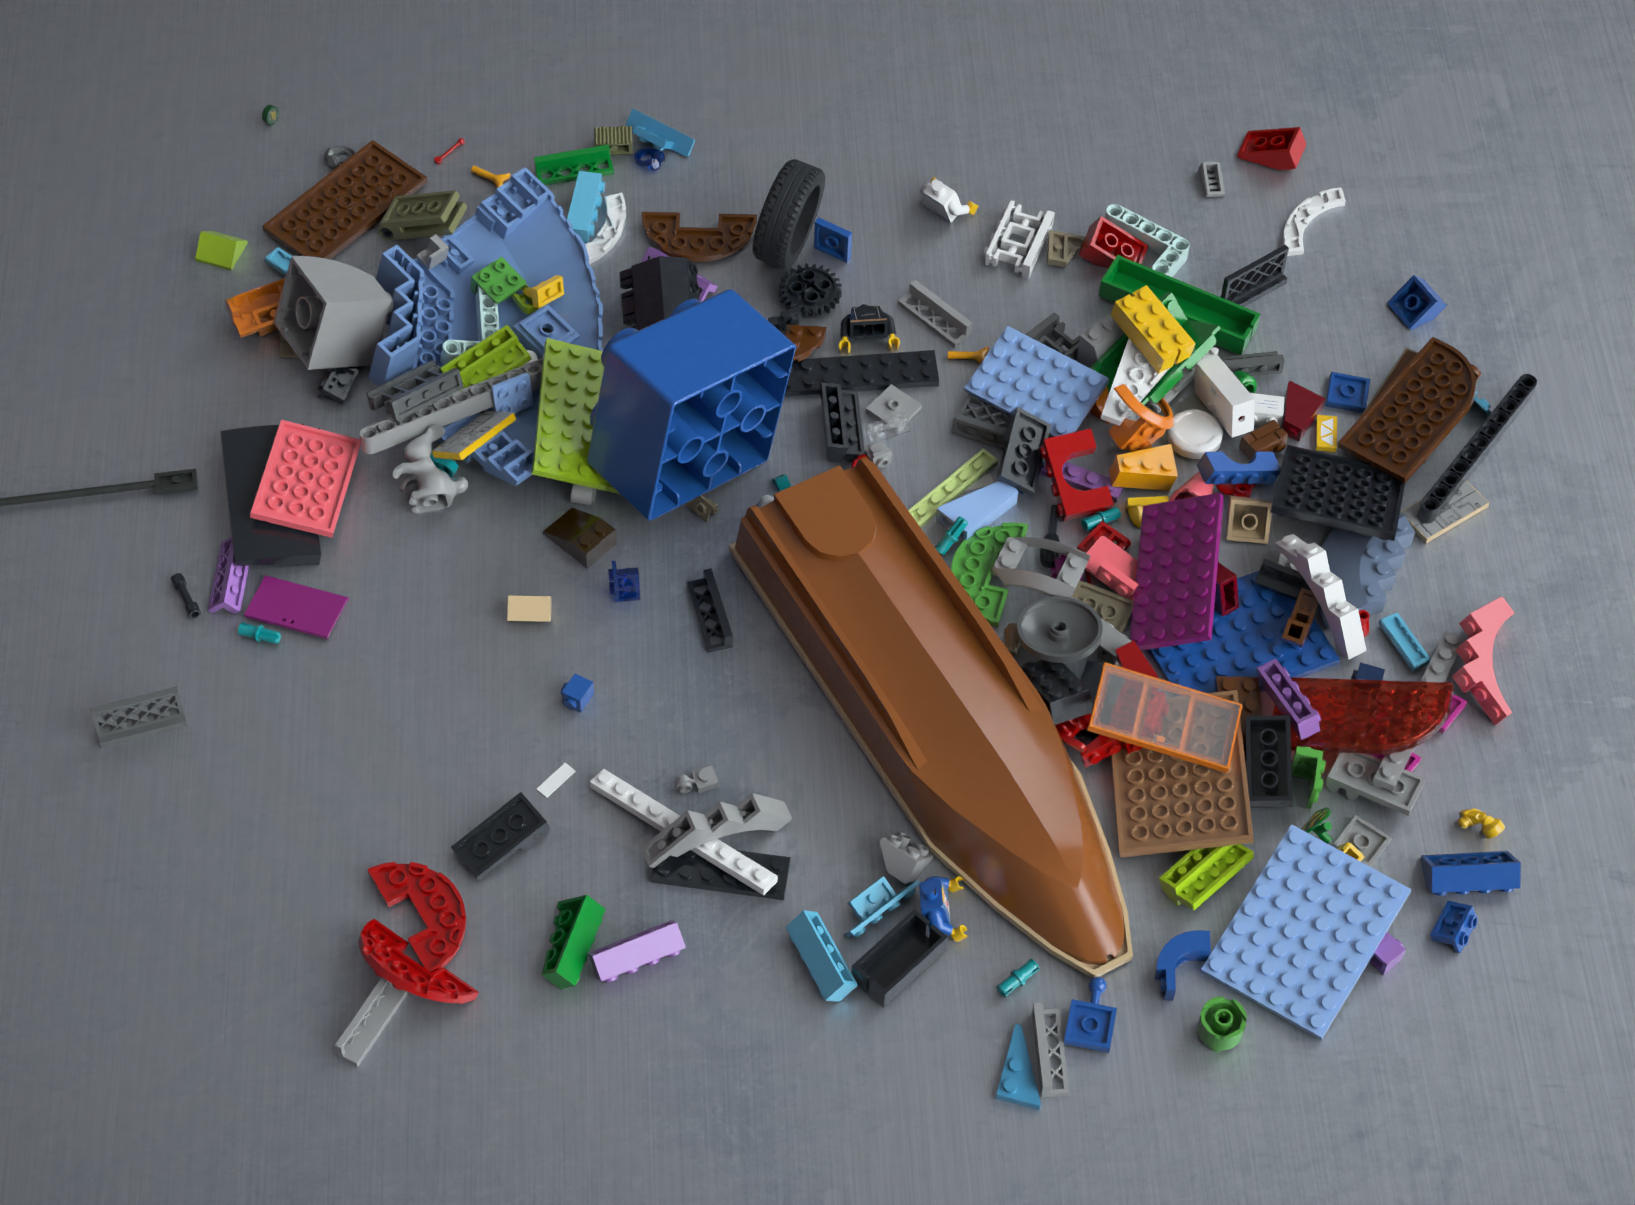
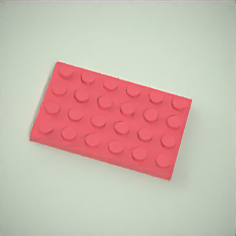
[250,420,361,538]

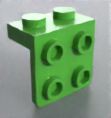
[470,256,526,304]
[1291,746,1326,809]

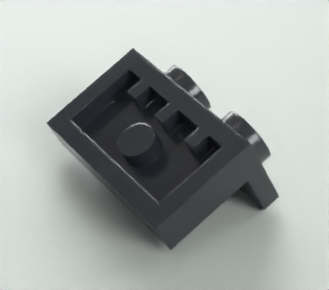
[317,367,359,404]

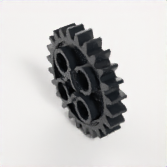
[778,263,842,318]

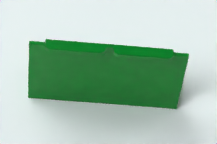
[1090,292,1221,405]

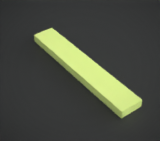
[908,448,998,528]

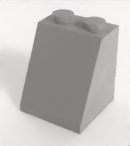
[1077,315,1124,368]

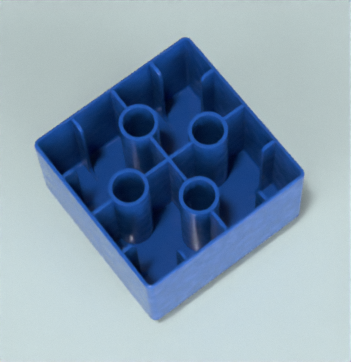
[587,289,796,521]

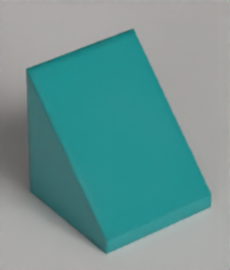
[772,474,791,491]

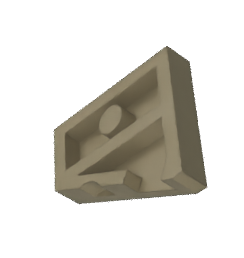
[1047,230,1085,267]

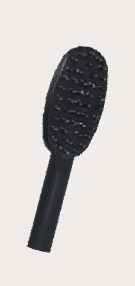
[1040,505,1060,568]

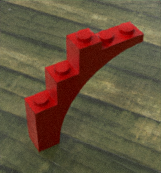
[1080,640,1159,767]

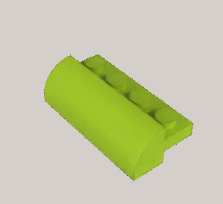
[440,325,532,392]
[1159,844,1254,911]

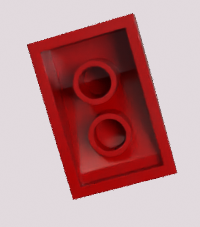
[1237,127,1307,170]
[1079,216,1148,269]

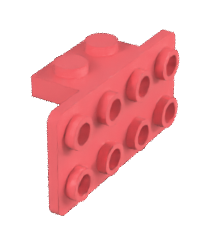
[1085,536,1138,601]

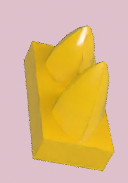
[523,275,564,308]
[1125,496,1169,528]

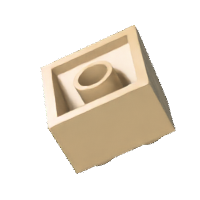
[1226,496,1272,544]

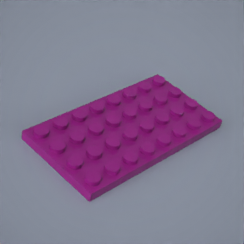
[1130,493,1224,650]

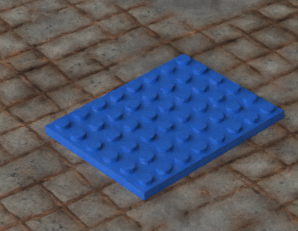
[1130,571,1340,697]

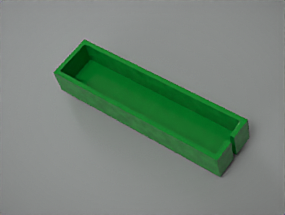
[1099,255,1261,355]

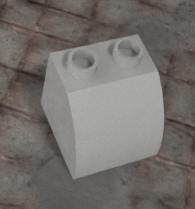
[273,256,393,370]

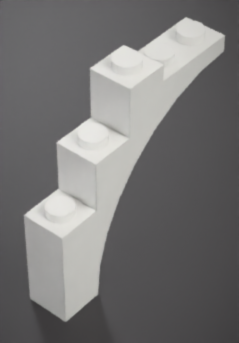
[1275,534,1366,660]

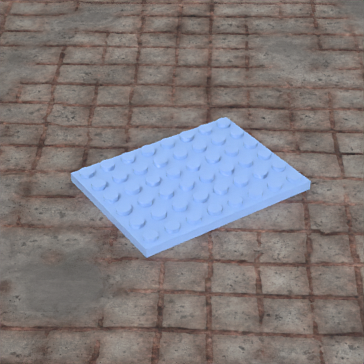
[1201,824,1411,1040]

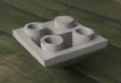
[879,832,934,884]

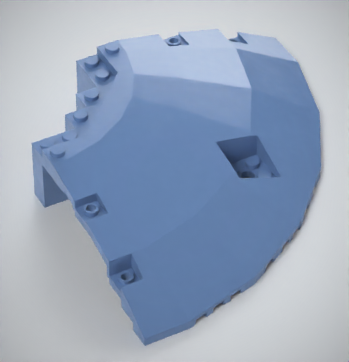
[368,167,603,486]

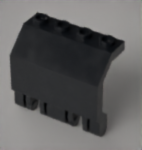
[619,256,700,331]

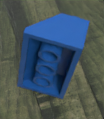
[1421,851,1521,896]

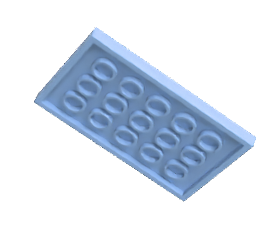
[964,326,1109,437]

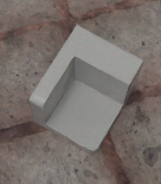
[417,234,449,270]

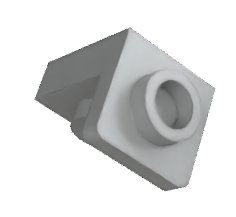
[864,441,892,468]

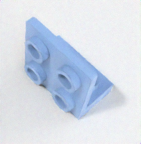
[489,373,534,413]

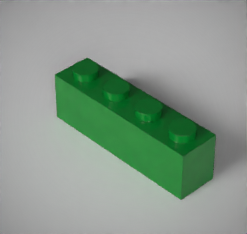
[541,895,606,989]

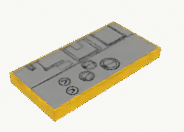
[432,411,516,460]

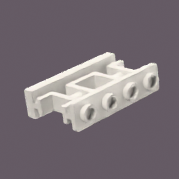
[983,200,1055,279]

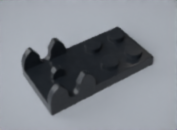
[997,407,1051,496]
[451,792,550,881]

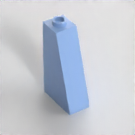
[936,480,1018,542]

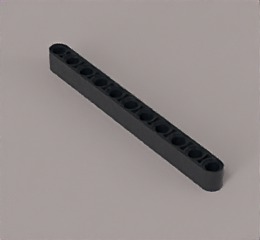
[1417,374,1537,524]

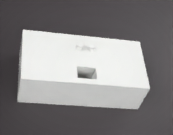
[1194,354,1255,438]

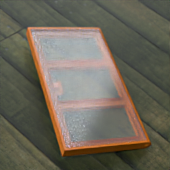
[1087,662,1243,773]

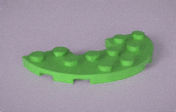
[951,522,1029,628]

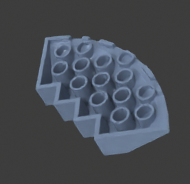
[1318,512,1415,629]

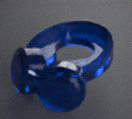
[634,148,665,171]

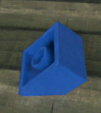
[1387,275,1447,330]

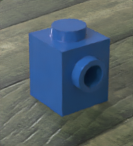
[560,674,594,712]

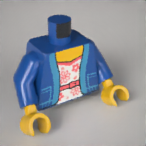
[919,876,968,942]

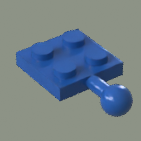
[1064,976,1117,1053]

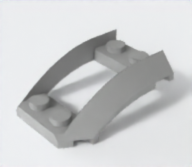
[992,537,1091,598]

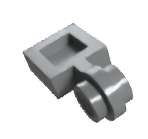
[675,765,719,793]

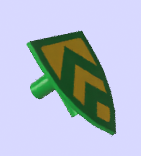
[1301,807,1332,844]

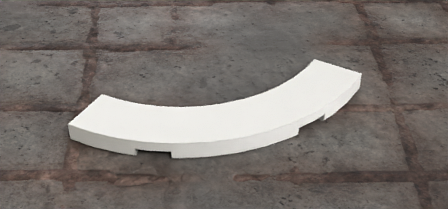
[1282,187,1346,256]
[585,192,626,265]

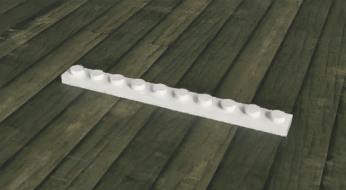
[590,769,778,895]

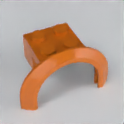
[1108,384,1174,452]

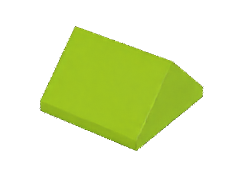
[195,231,248,271]

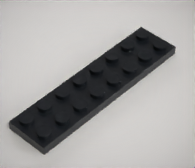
[784,350,939,397]

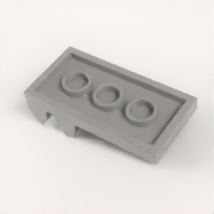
[1326,744,1426,816]

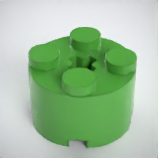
[1197,996,1247,1052]

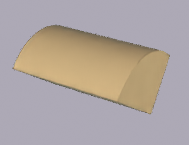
[507,595,552,622]

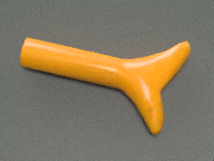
[471,165,510,188]
[948,346,989,364]

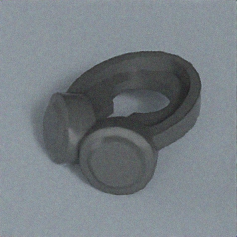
[324,146,355,168]

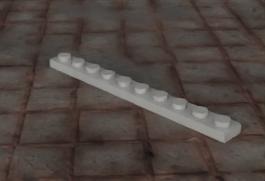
[1373,631,1465,791]

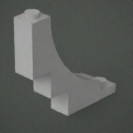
[641,793,792,868]

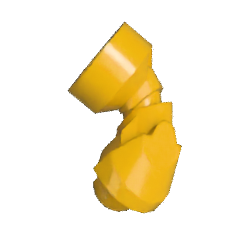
[1457,808,1505,839]

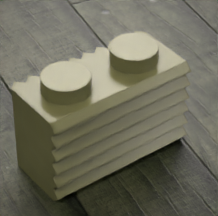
[594,126,633,155]

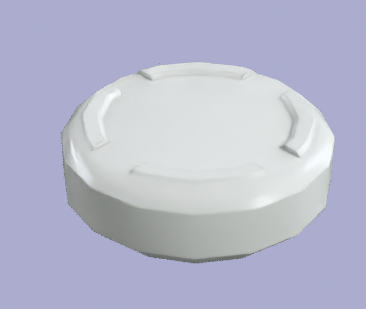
[1166,409,1223,459]

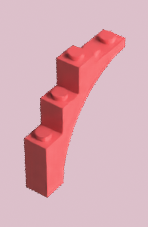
[1452,597,1514,725]

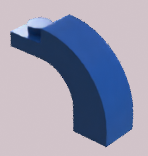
[1154,930,1211,1001]

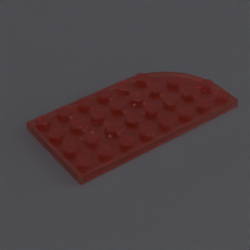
[1273,677,1454,754]

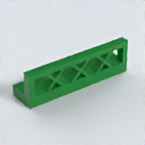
[534,144,614,186]

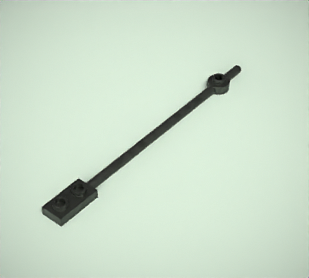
[0,468,198,507]

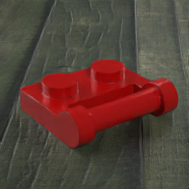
[1077,521,1131,553]

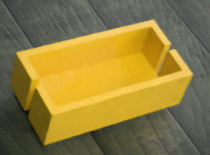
[1110,285,1196,374]

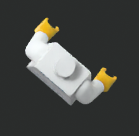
[919,177,979,223]

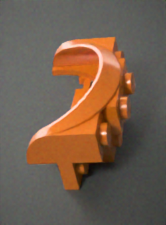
[225,278,285,338]

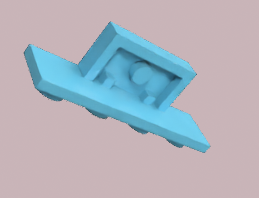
[843,876,920,938]

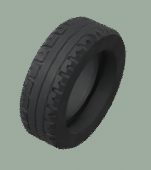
[752,159,825,269]

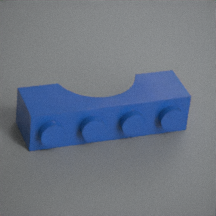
[1196,452,1281,484]

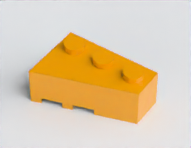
[1109,444,1178,491]

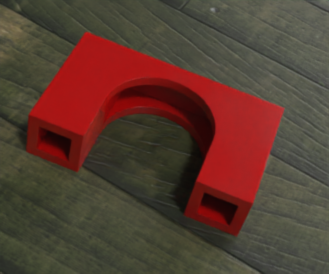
[1040,428,1114,522]

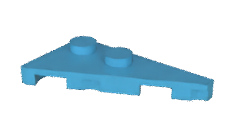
[996,1024,1041,1110]

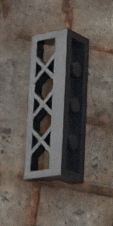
[1254,558,1322,610]
[687,568,733,653]

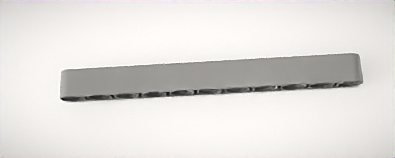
[359,358,543,454]

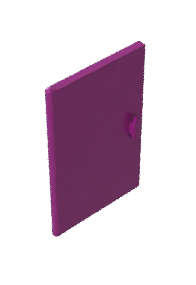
[244,575,349,639]

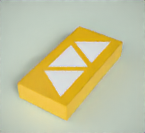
[1316,415,1337,452]

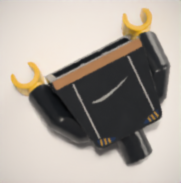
[839,304,900,354]

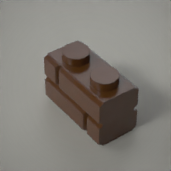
[1239,420,1288,460]

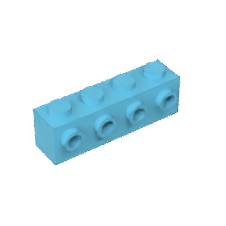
[567,171,605,243]
[786,910,858,1002]

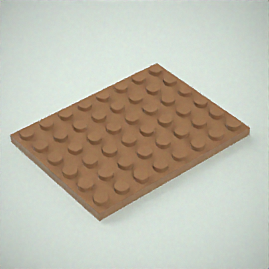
[1109,690,1254,858]

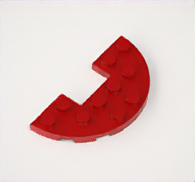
[367,862,466,973]
[358,919,479,1004]

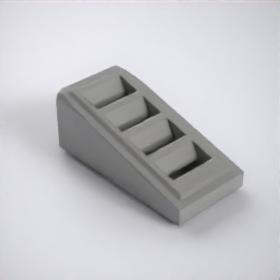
[1199,161,1225,197]

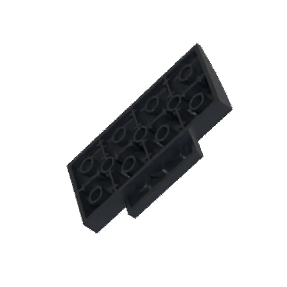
[220,424,338,566]

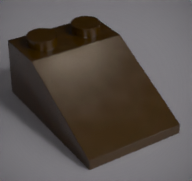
[543,507,617,569]

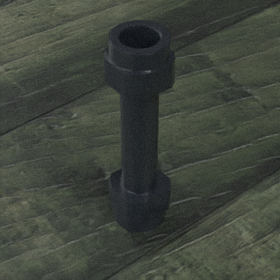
[171,573,201,619]

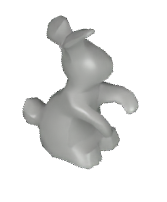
[392,425,468,514]

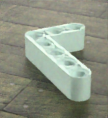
[1105,204,1190,277]
[440,286,499,365]

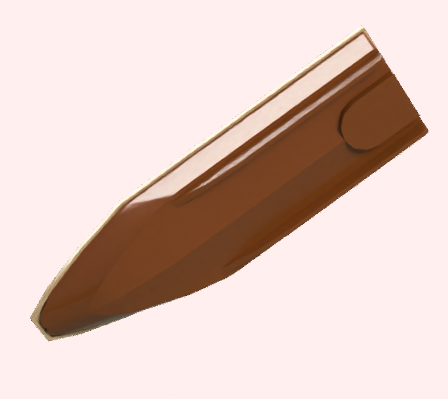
[729,457,1133,978]

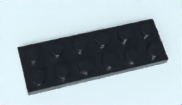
[651,850,791,900]

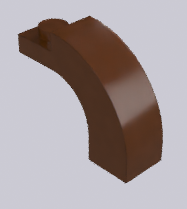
[1281,588,1319,648]

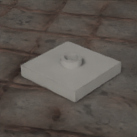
[866,384,922,433]

